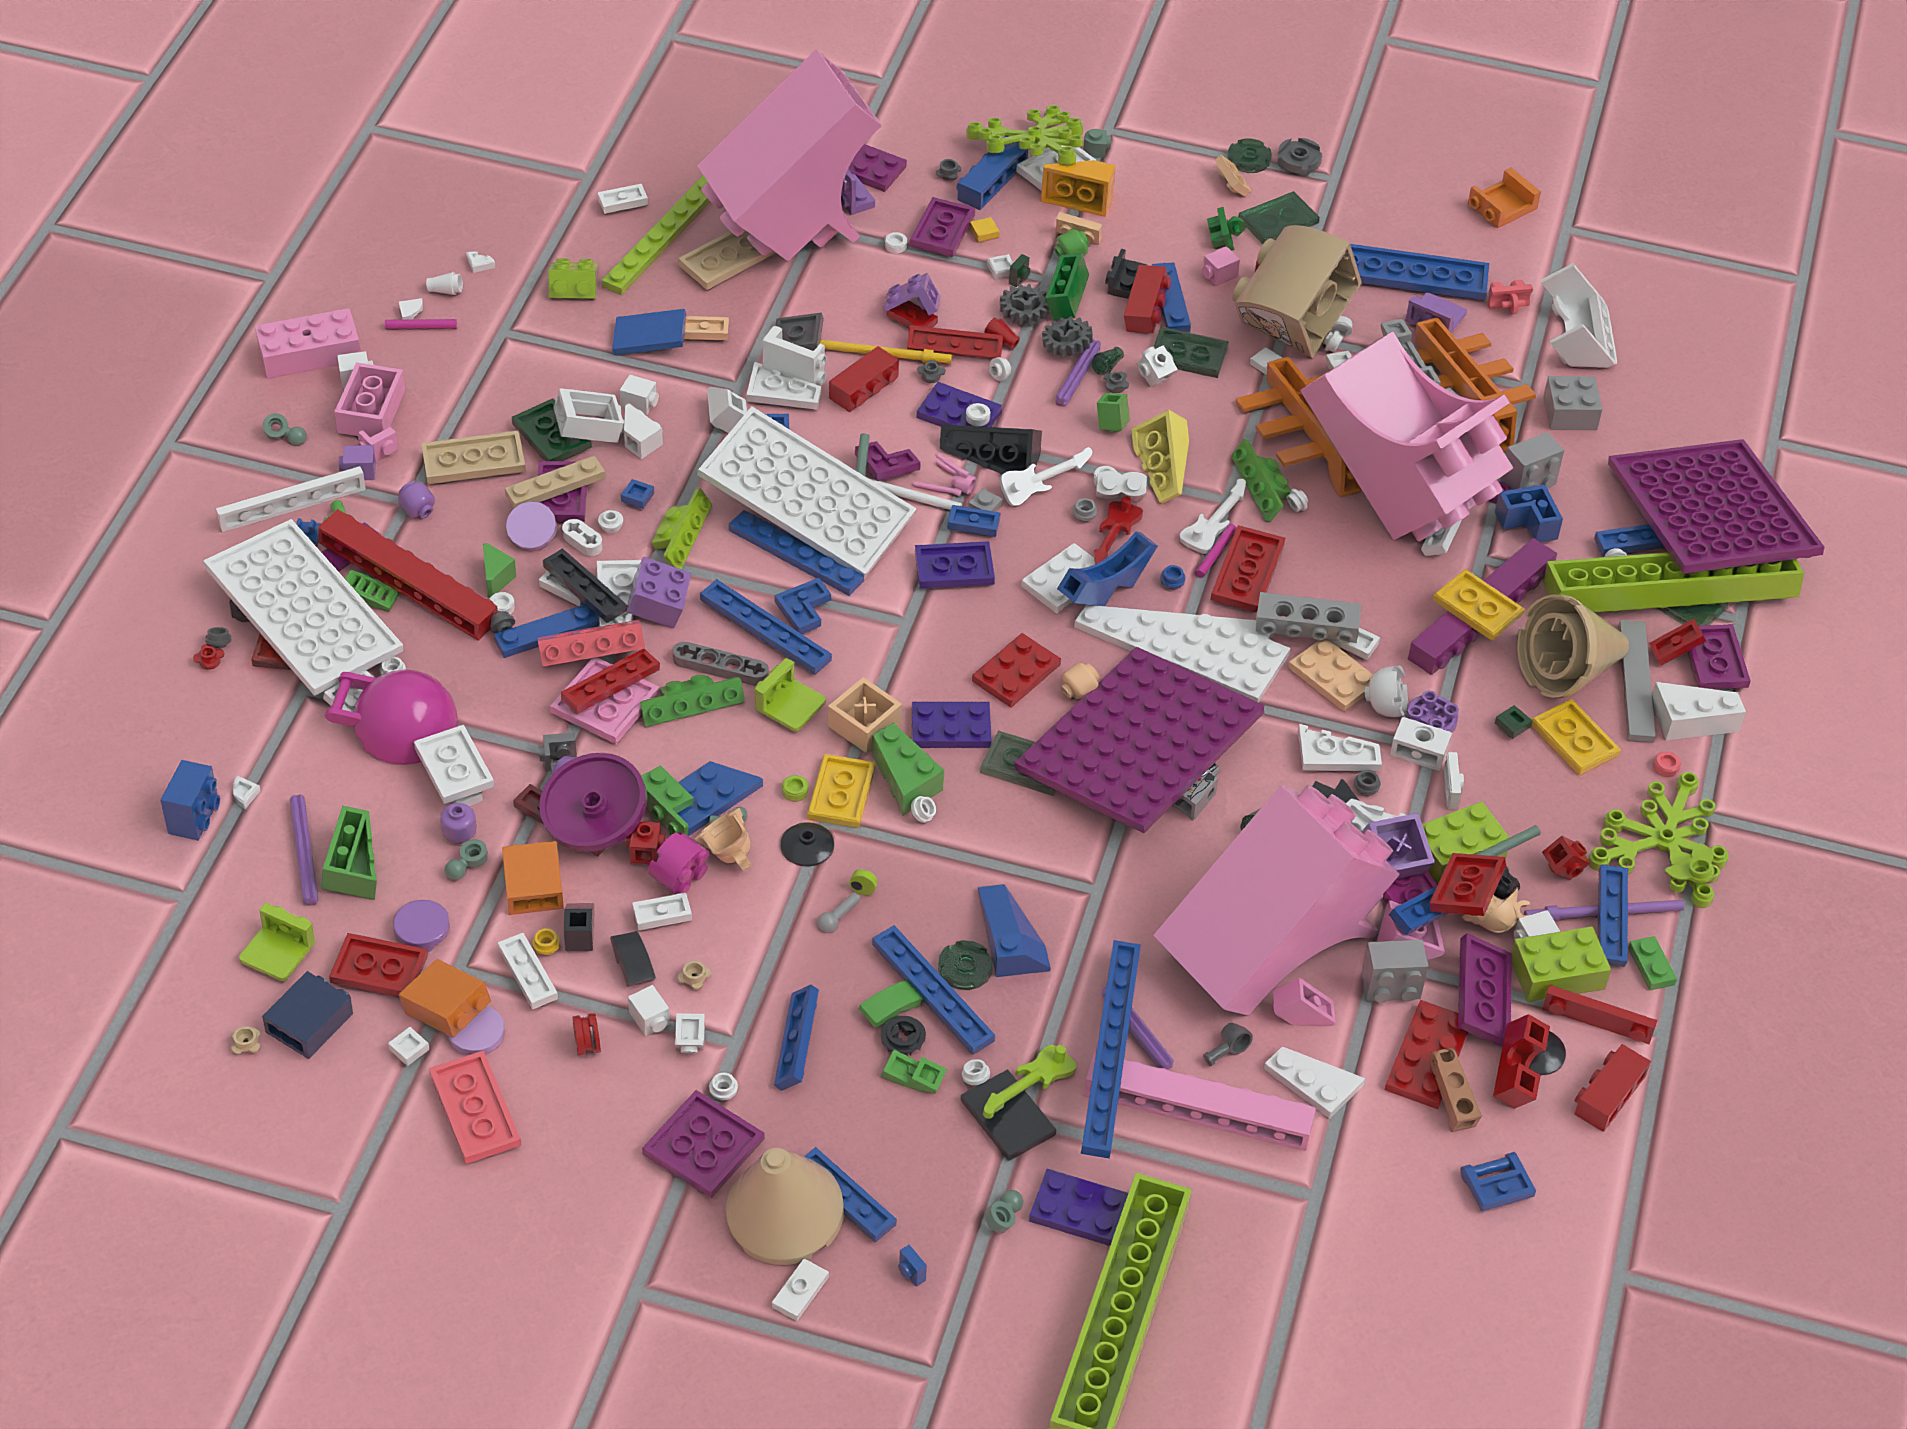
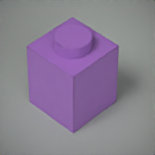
[339,445,376,480]

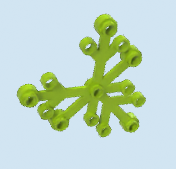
[966,105,1083,165]
[1588,772,1729,908]

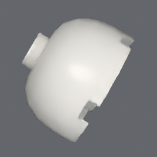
[1365,665,1408,718]

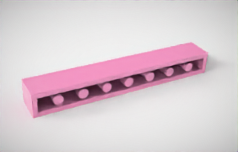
[1084,1052,1316,1151]

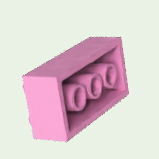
[255,308,360,378]

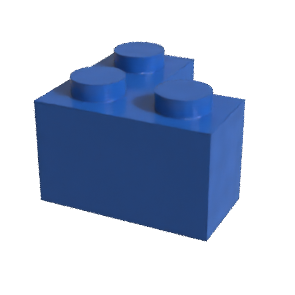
[1495,484,1563,542]

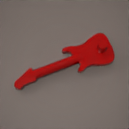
[1094,497,1143,564]

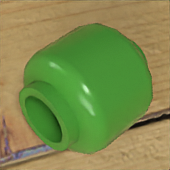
[1054,229,1090,257]

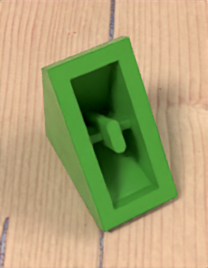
[483,543,516,597]

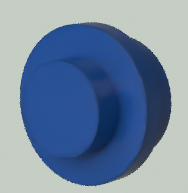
[1160,565,1186,589]

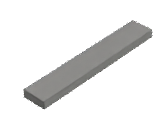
[1619,620,1656,742]

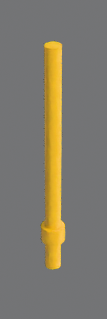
[820,339,952,364]

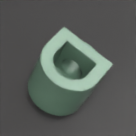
[1083,129,1111,158]

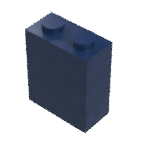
[262,971,353,1059]

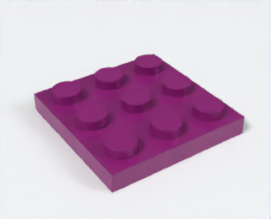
[642,1090,765,1199]

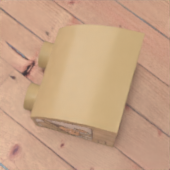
[1232,225,1362,359]

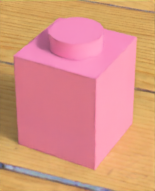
[1202,246,1240,286]

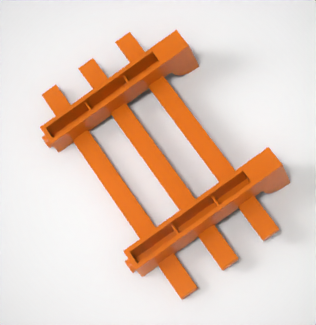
[1236,317,1536,497]

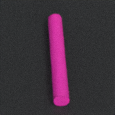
[385,319,457,329]
[1195,524,1237,578]

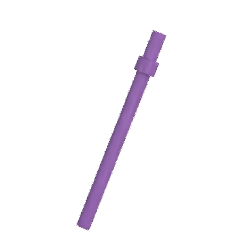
[1524,900,1684,922]

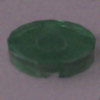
[1227,138,1272,173]
[938,940,993,990]

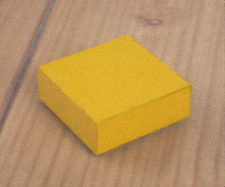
[970,217,1000,242]

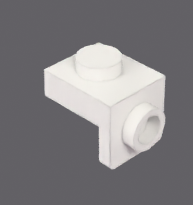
[675,1013,705,1054]

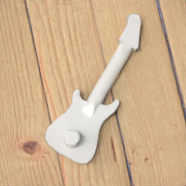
[999,447,1093,506]
[1179,479,1246,554]

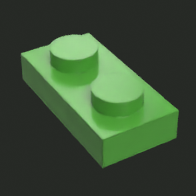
[1628,936,1677,991]

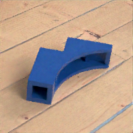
[1057,531,1158,606]

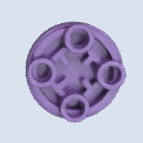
[1406,690,1459,733]
[393,900,450,952]

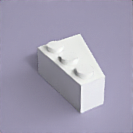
[1652,682,1746,741]

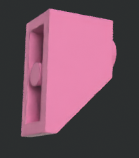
[1273,978,1336,1026]

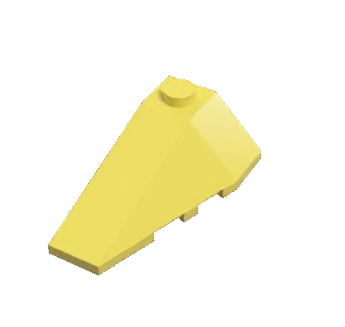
[1131,410,1189,504]

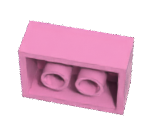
[334,362,406,437]

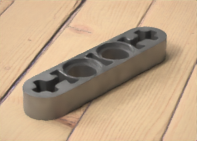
[673,642,769,686]

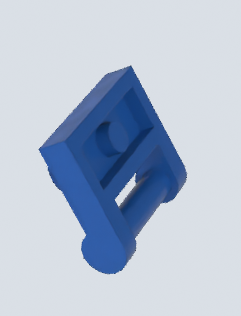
[1460,1152,1536,1212]

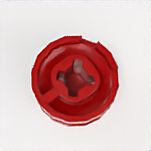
[572,1013,601,1056]

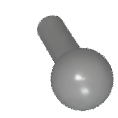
[817,892,861,933]

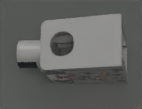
[1173,763,1219,820]

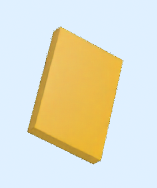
[1433,569,1525,641]
[1531,699,1621,776]
[807,754,875,828]

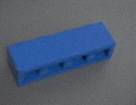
[956,135,1028,210]

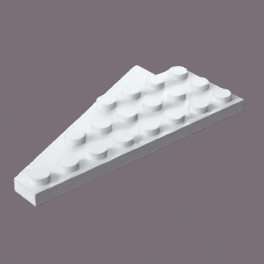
[1074,605,1290,703]

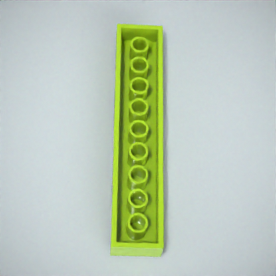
[1544,553,1804,613]
[1049,1173,1192,1429]

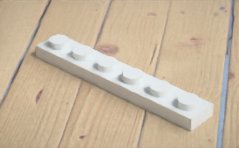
[216,466,366,532]

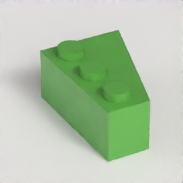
[872,723,944,816]
[321,805,377,900]

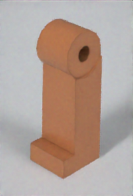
[1429,1048,1482,1132]

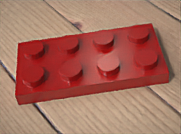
[1210,525,1286,613]
[1384,1000,1469,1109]

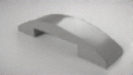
[1381,318,1441,385]

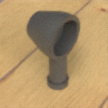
[1203,1023,1253,1066]

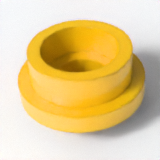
[532,928,560,955]

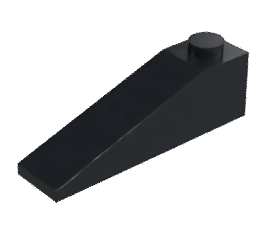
[940,424,1042,475]

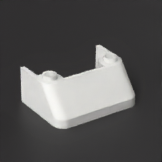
[1541,263,1617,368]

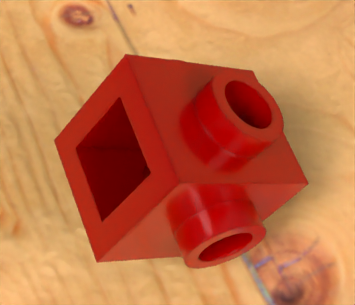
[626,821,665,865]
[1542,836,1590,880]

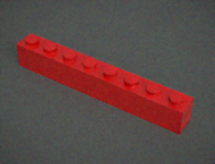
[318,509,498,641]

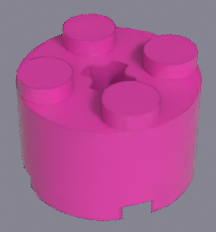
[648,831,709,894]

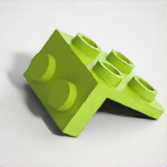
[548,258,598,298]
[754,658,826,732]
[239,902,316,981]

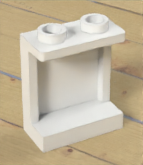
[763,326,827,386]

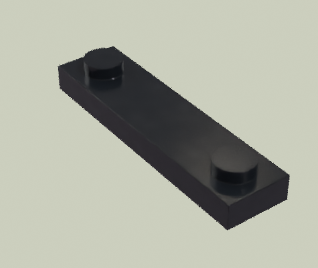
[543,548,627,623]

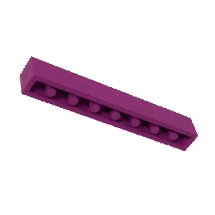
[1408,538,1557,675]

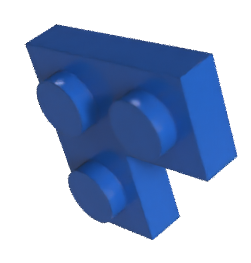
[775,578,831,634]

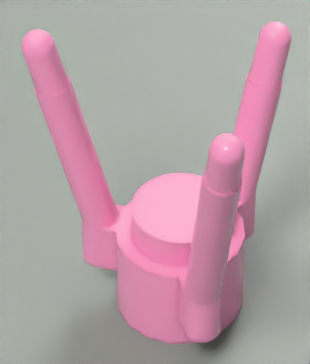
[913,453,977,497]

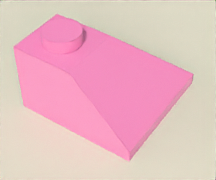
[1377,900,1445,960]

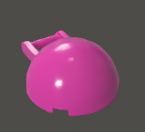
[325,669,458,765]

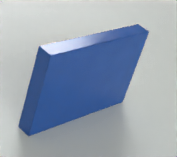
[612,309,687,355]

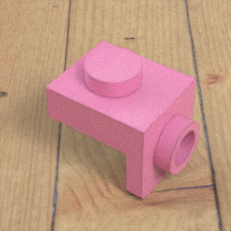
[357,427,398,461]

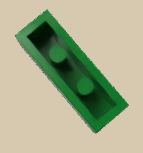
[1045,253,1089,320]

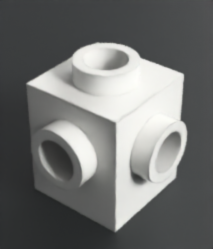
[1137,345,1178,387]

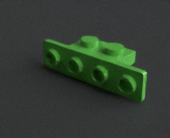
[1231,439,1291,522]
[640,674,745,727]
[641,765,693,836]

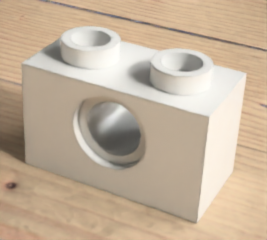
[1390,717,1452,771]

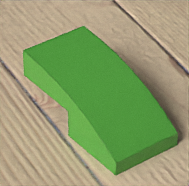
[858,980,923,1027]
[881,1050,947,1094]

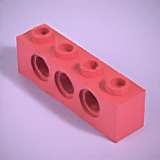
[538,620,645,667]

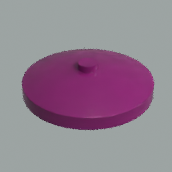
[539,753,647,852]

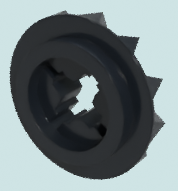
[881,1016,926,1056]

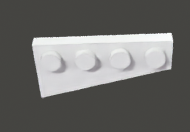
[597,560,641,626]

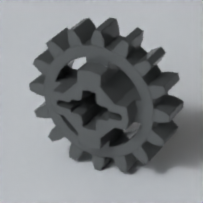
[1000,283,1049,326]
[1042,316,1093,358]

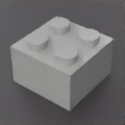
[1543,376,1602,430]
[1500,432,1565,490]
[1361,940,1429,1002]

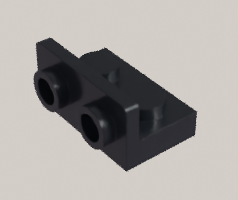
[1105,249,1147,299]

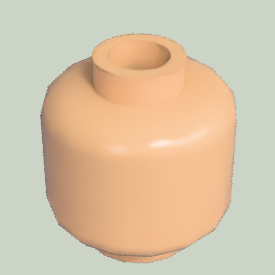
[1061,662,1100,701]

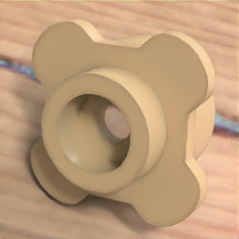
[678,961,711,990]
[231,1026,260,1054]

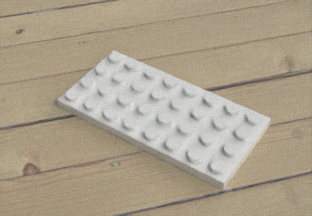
[697,406,916,579]
[203,519,403,696]

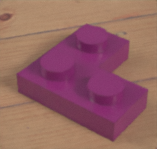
[855,441,921,481]

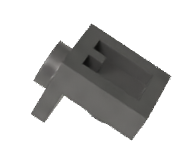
[539,732,577,771]

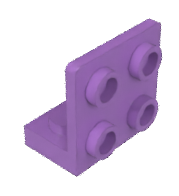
[841,170,875,215]
[883,273,941,315]
[1405,292,1467,333]

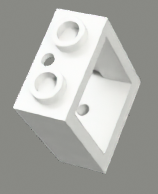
[554,388,625,443]

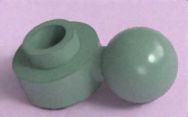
[263,413,307,446]
[444,839,488,881]
[985,1190,1023,1233]

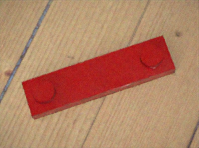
[907,325,1004,359]
[561,649,660,714]
[1542,985,1657,1045]

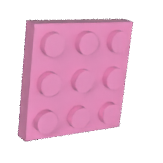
[550,657,659,744]

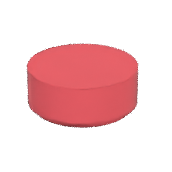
[1653,752,1681,777]

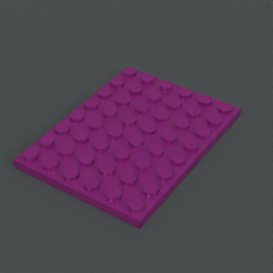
[1608,439,1825,574]
[1014,647,1264,833]

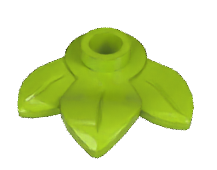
[1665,843,1714,883]

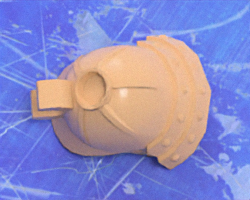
[694,807,752,871]
[1461,887,1530,933]

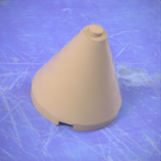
[1517,595,1629,698]
[726,1148,844,1265]

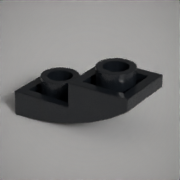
[610,931,656,987]

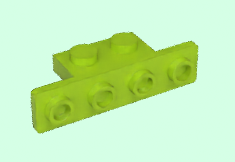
[652,488,712,569]

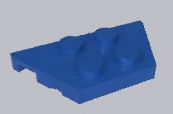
[677,761,763,836]

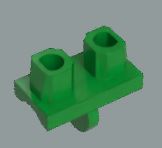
[1207,207,1246,251]

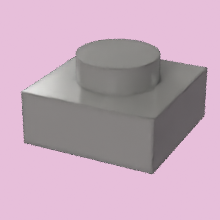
[968,488,1003,512]

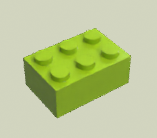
[1422,801,1510,885]
[1511,926,1611,1002]

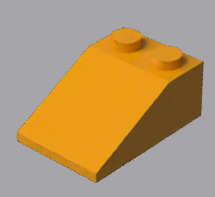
[1041,160,1116,217]

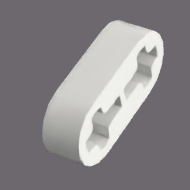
[562,519,603,556]

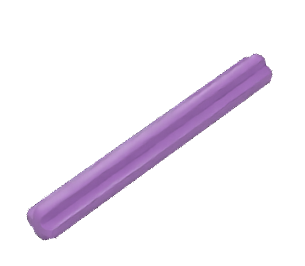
[290,794,318,905]

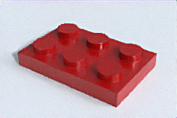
[972,633,1061,708]
[1430,853,1506,916]
[329,933,428,997]

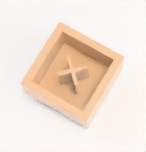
[828,677,902,754]

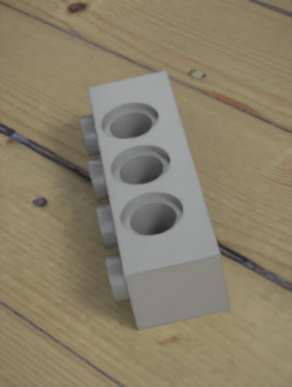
[1256,592,1362,643]

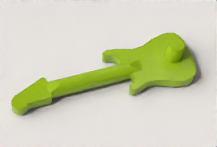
[983,1045,1077,1119]

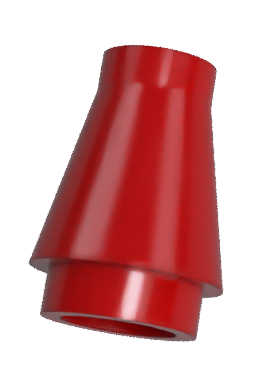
[984,318,1020,349]

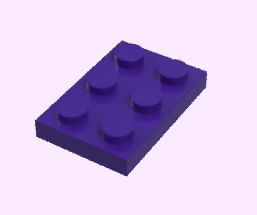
[916,382,1002,427]
[915,541,995,589]
[912,702,992,748]
[1029,1169,1128,1246]

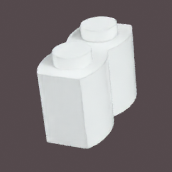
[1096,471,1147,501]

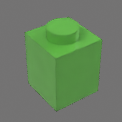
[1097,393,1130,432]

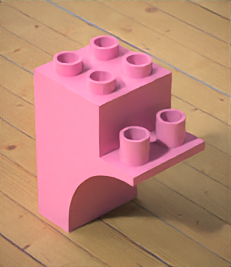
[697,49,882,261]
[1300,332,1513,542]
[1153,785,1400,1016]

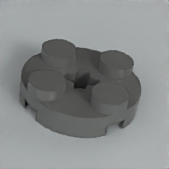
[1277,138,1322,177]

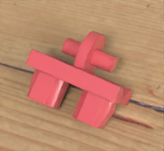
[1488,279,1533,314]

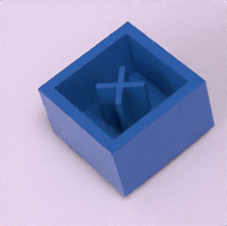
[160,760,221,841]

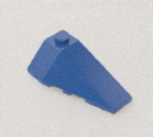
[978,884,1051,977]

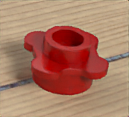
[193,644,225,670]

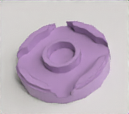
[506,501,557,551]
[448,1006,504,1055]

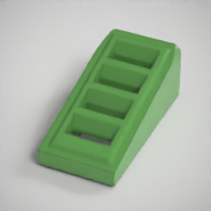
[345,570,400,612]

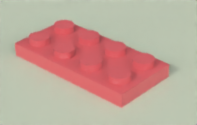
[429,1050,521,1164]

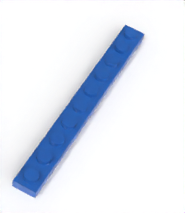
[1081,940,1141,1159]

